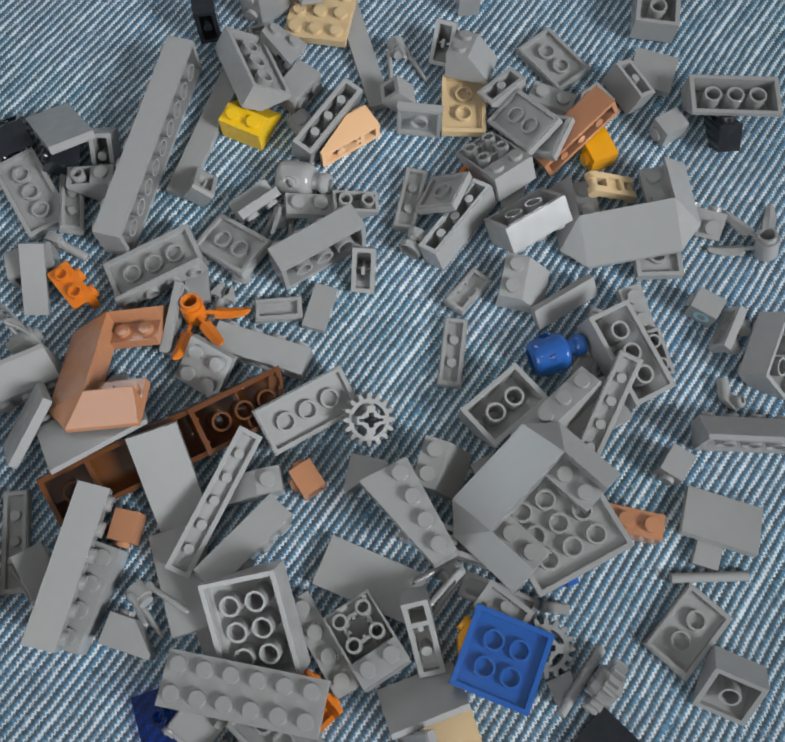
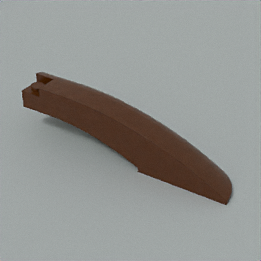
[36,366,283,528]

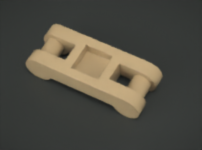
[584,171,638,204]

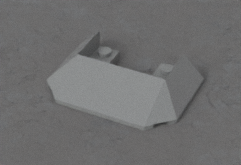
[549,156,701,269]
[452,422,621,593]

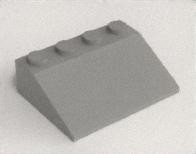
[36,372,148,475]
[197,559,311,675]

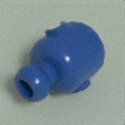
[526,332,589,377]

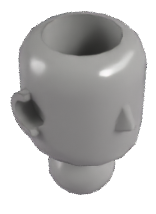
[275,160,333,196]

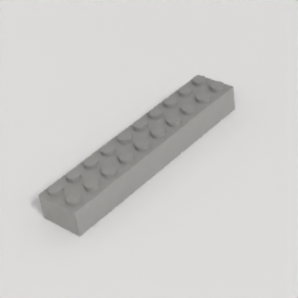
[92,35,202,255]

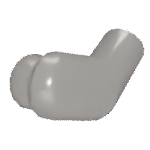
[716,378,746,410]

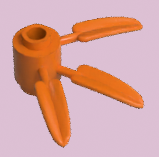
[171,293,251,360]

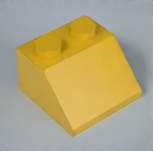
[218,100,282,151]

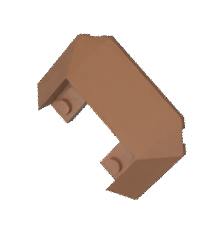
[48,305,169,433]

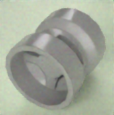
[399,226,428,259]

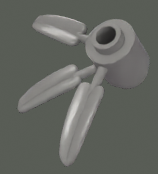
[706,203,780,262]
[0,302,45,355]

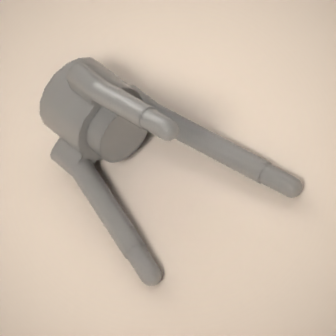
[385,36,427,82]
[262,204,295,237]
[411,559,466,618]
[125,580,190,639]

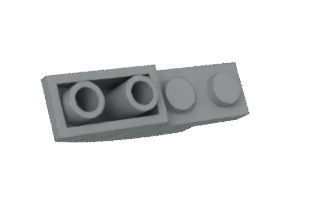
[284,190,379,223]
[615,283,676,374]

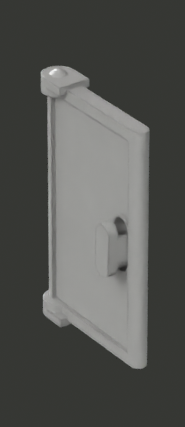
[161,711,228,742]

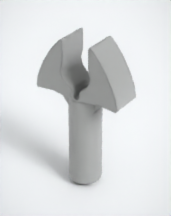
[44,231,89,261]
[207,282,236,325]

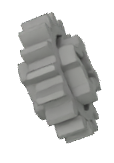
[340,392,395,447]
[532,617,576,679]
[582,658,628,716]

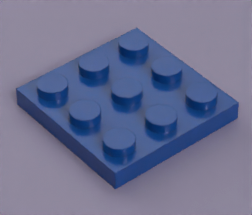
[449,603,555,717]

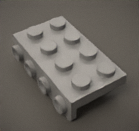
[102,223,209,310]

